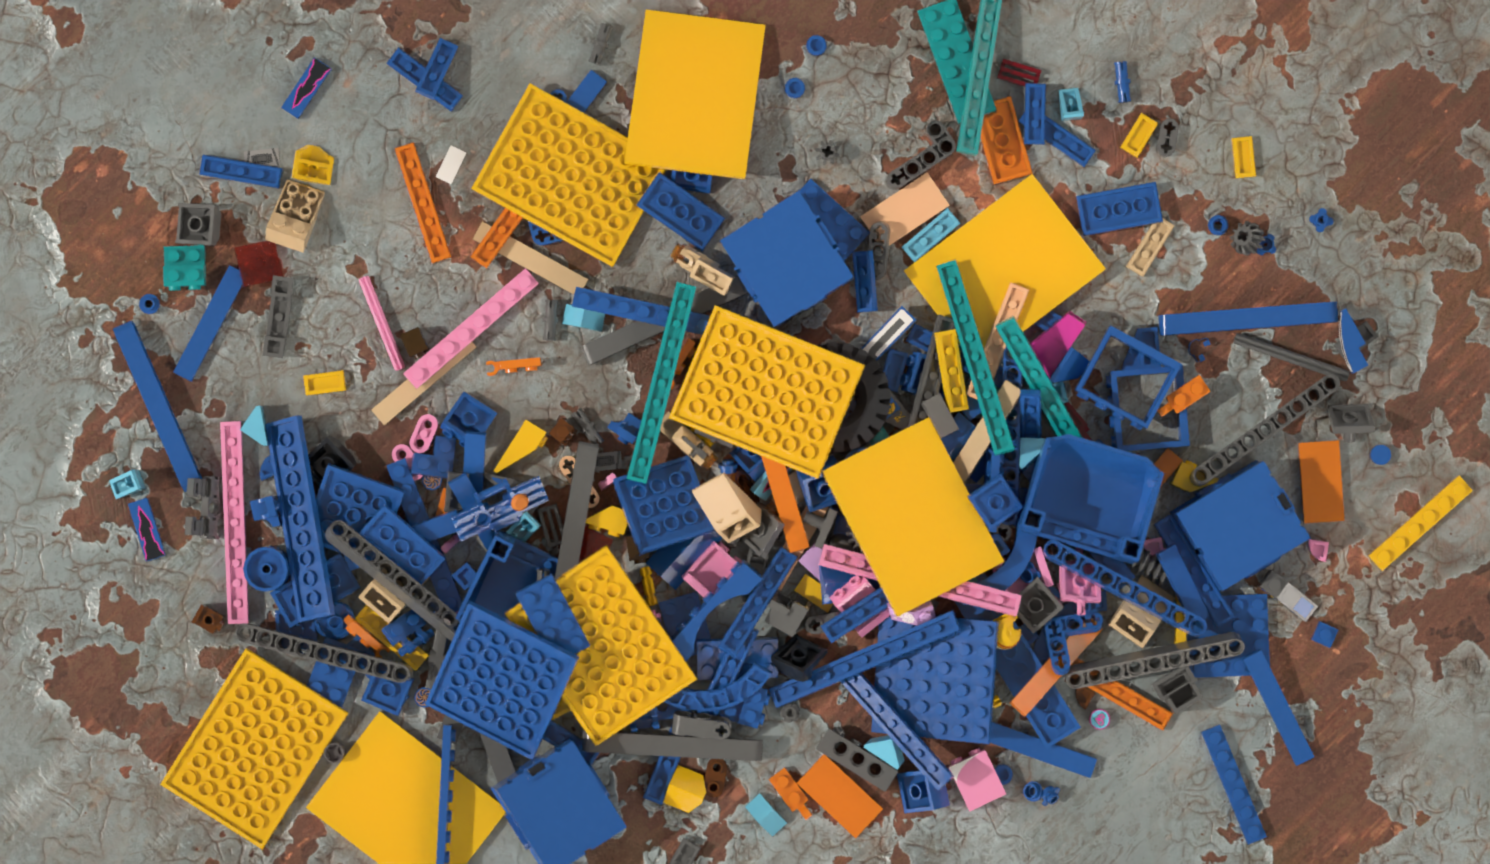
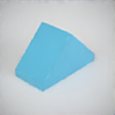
[1058,88,1084,121]
[562,304,605,332]
[240,405,269,446]
[1019,438,1046,471]
[109,469,146,499]
[506,511,542,542]
[864,735,905,769]
[745,793,787,837]

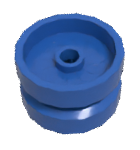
[243,546,291,592]

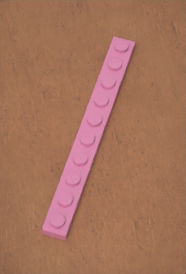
[220,421,249,624]
[819,544,1021,617]

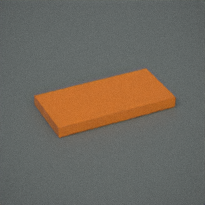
[980,96,1033,185]
[1298,440,1345,524]
[797,754,883,839]

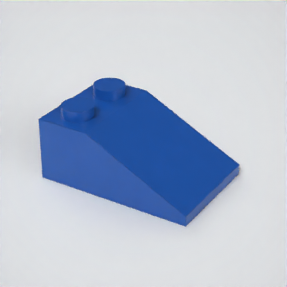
[941,412,992,483]

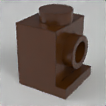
[549,418,578,447]
[191,604,225,634]

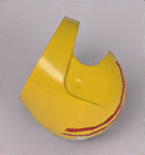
[992,614,1021,650]

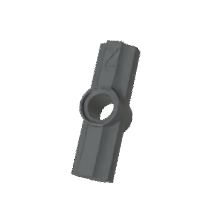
[425,629,452,689]

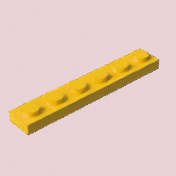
[1368,475,1473,571]

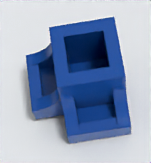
[607,413,641,445]
[250,496,282,527]

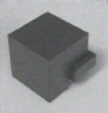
[765,591,812,637]
[1151,666,1203,714]

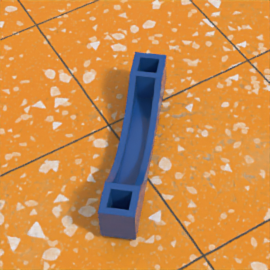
[669,559,762,661]

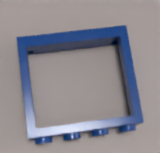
[1074,325,1182,430]
[1106,365,1190,451]

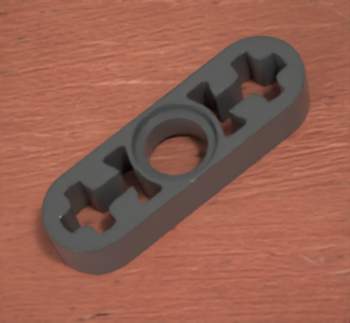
[868,221,890,280]

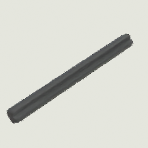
[1233,333,1350,381]

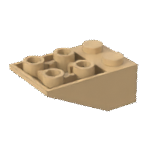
[265,179,325,253]
[692,473,762,543]
[358,568,430,623]
[1107,575,1175,648]

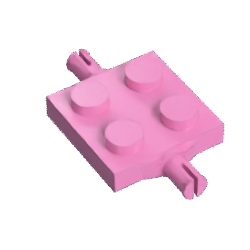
[1059,548,1101,615]

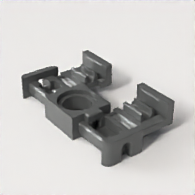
[185,476,222,539]

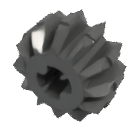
[1230,221,1265,256]

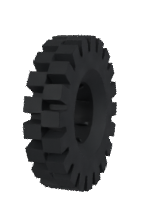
[817,342,891,454]

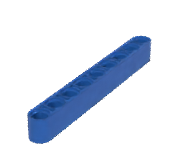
[1158,302,1339,336]
[113,320,202,492]
[1000,347,1023,525]
[1043,540,1207,637]

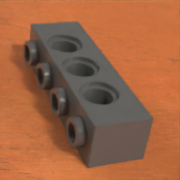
[816,727,898,792]

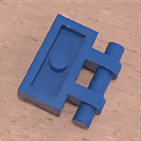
[381,609,435,656]

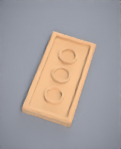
[860,172,950,250]

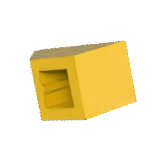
[1170,460,1219,492]
[586,506,628,538]

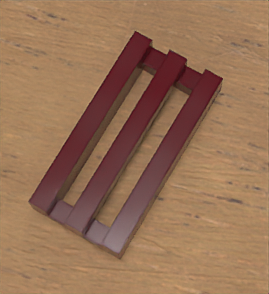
[997,59,1042,87]

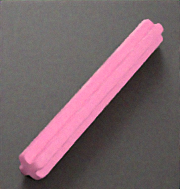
[359,276,405,371]

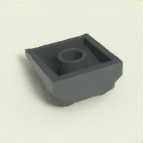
[175,203,221,246]
[1017,577,1064,634]

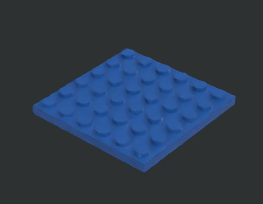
[425,601,579,760]
[871,616,999,744]

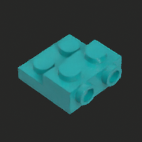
[163,245,206,291]

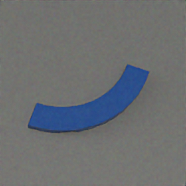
[962,521,1037,605]
[1033,590,1107,666]
[664,662,772,712]

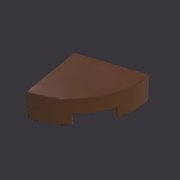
[1075,687,1096,710]

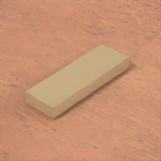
[1126,218,1175,277]

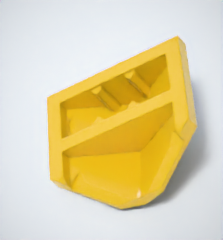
[292,144,334,185]
[663,765,706,813]

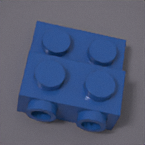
[900,352,944,399]
[440,391,497,447]
[719,680,771,729]

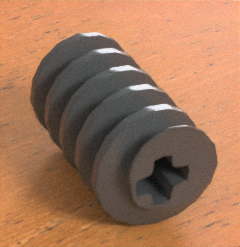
[1126,546,1167,587]

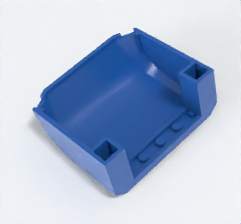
[1016,434,1164,564]
[456,530,558,622]

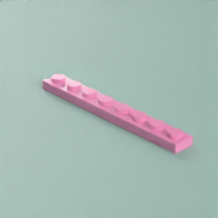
[403,268,539,389]

